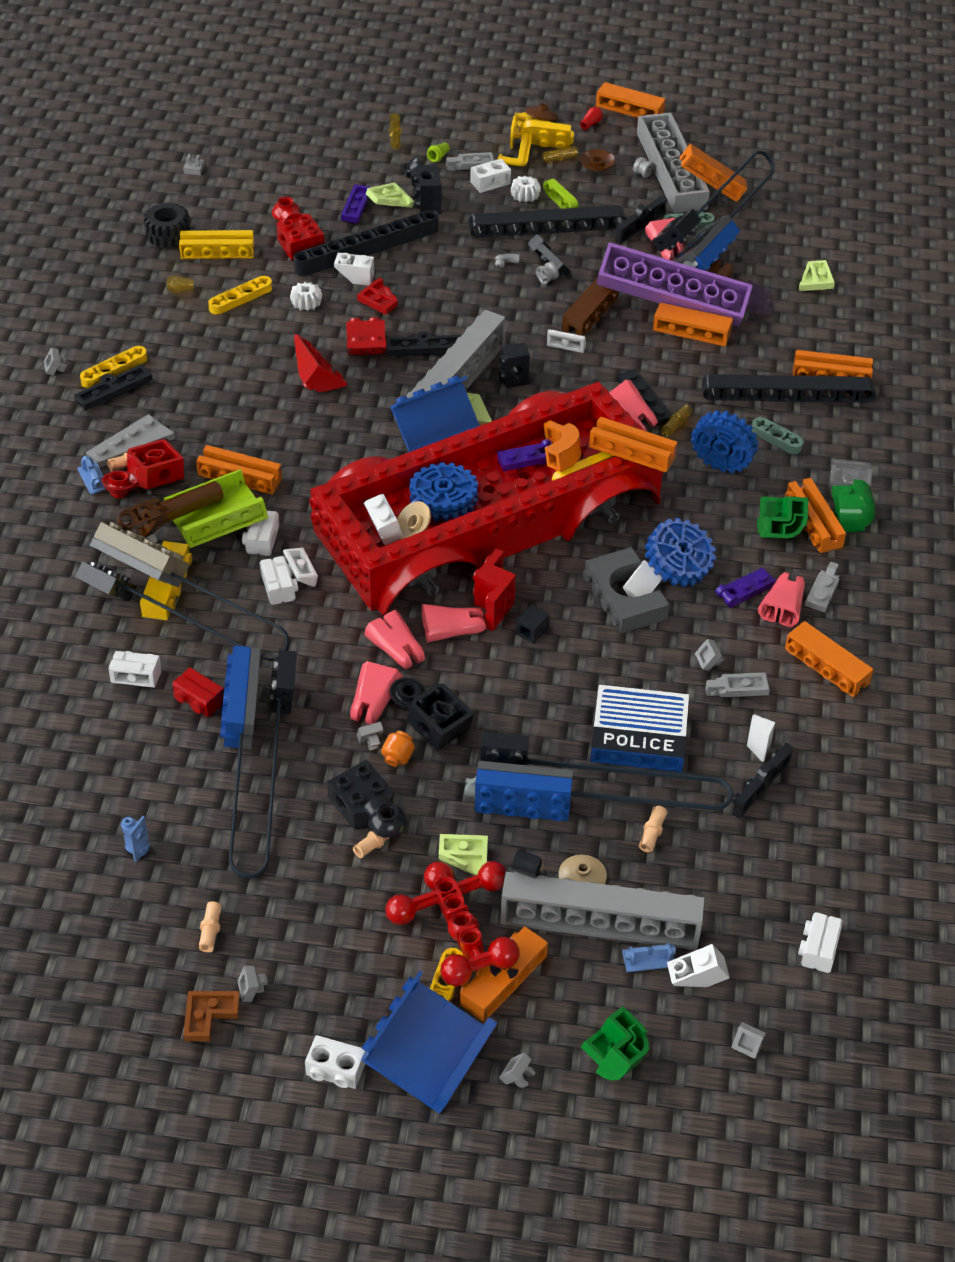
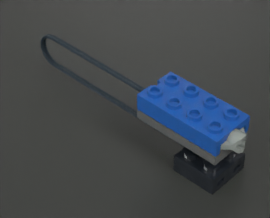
[652,150,775,271]
[220,646,297,879]
[463,731,733,821]

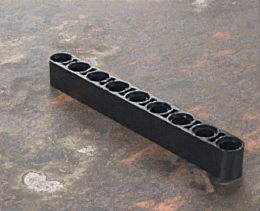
[468,205,627,238]
[294,210,439,276]
[702,374,876,403]

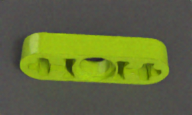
[543,179,579,209]

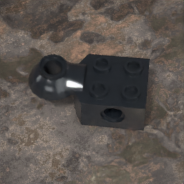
[405,155,442,214]
[390,678,475,751]
[327,759,407,838]

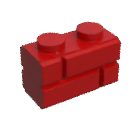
[172,667,224,717]

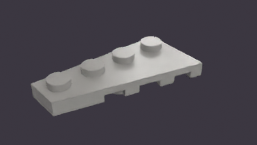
[86,414,175,468]

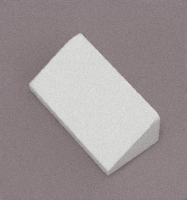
[547,329,586,353]
[283,548,318,587]
[623,561,662,597]
[747,714,775,762]

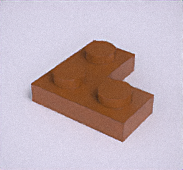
[183,991,240,1041]

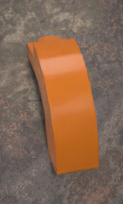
[544,421,582,472]

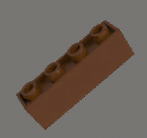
[562,277,619,336]

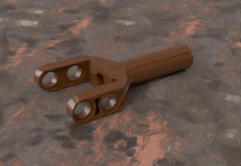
[117,481,224,537]

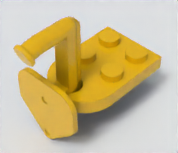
[497,113,571,167]

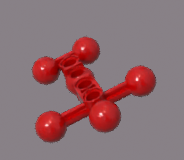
[385,861,520,987]

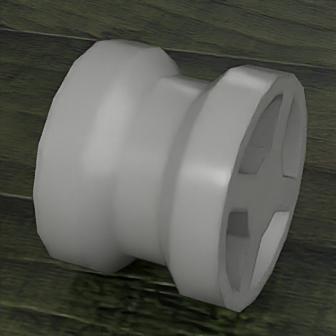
[633,157,654,178]
[536,262,559,284]

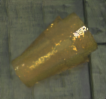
[167,275,194,293]

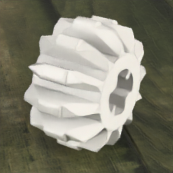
[511,175,540,203]
[290,281,322,311]

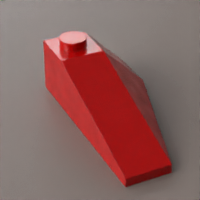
[294,334,348,393]

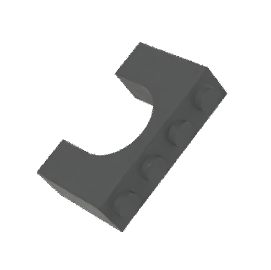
[583,547,669,634]

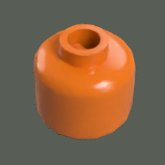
[381,731,415,767]

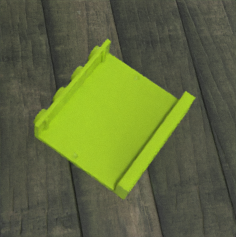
[164,469,269,548]

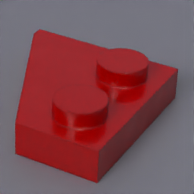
[357,277,398,315]

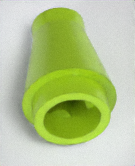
[427,142,450,162]

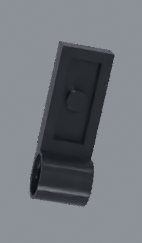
[511,849,545,879]

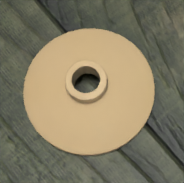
[397,501,431,539]
[558,855,607,885]

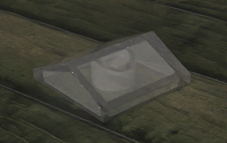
[829,458,872,489]

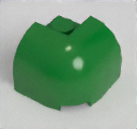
[831,479,875,532]
[757,496,808,539]
[581,1006,650,1081]

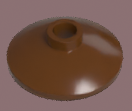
[526,103,558,121]
[580,149,615,171]

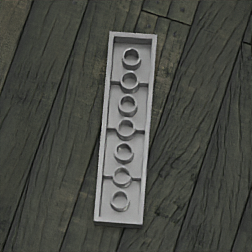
[637,113,710,213]
[407,310,505,398]
[500,872,704,950]

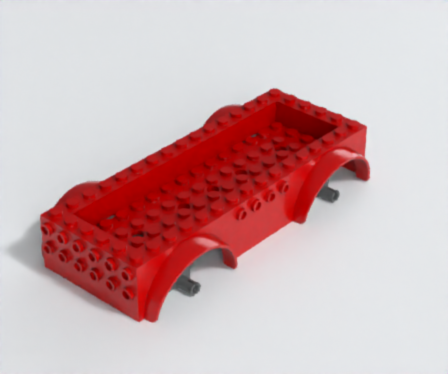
[309,382,663,615]

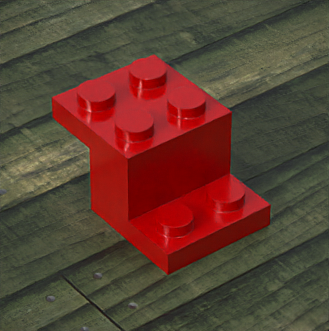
[346,317,386,355]
[473,548,516,631]

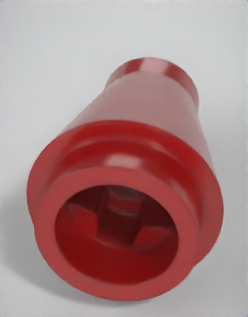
[580,107,603,130]

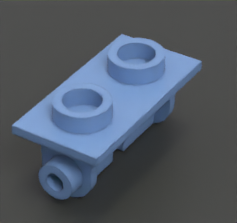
[77,456,106,495]
[121,816,150,863]
[622,943,676,972]

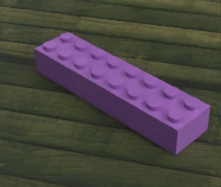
[597,242,753,327]

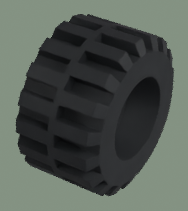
[144,203,191,247]

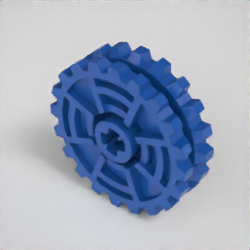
[690,410,759,473]
[409,462,478,522]
[645,518,716,587]

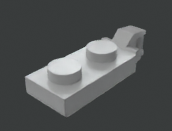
[446,152,494,171]
[805,562,840,612]
[705,673,770,697]

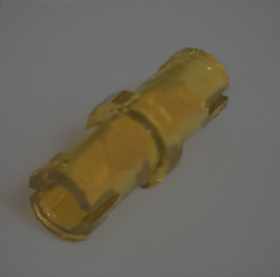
[388,113,402,149]
[542,146,578,163]
[661,405,693,437]

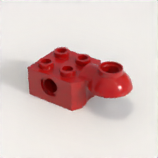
[271,197,324,261]
[102,439,184,498]

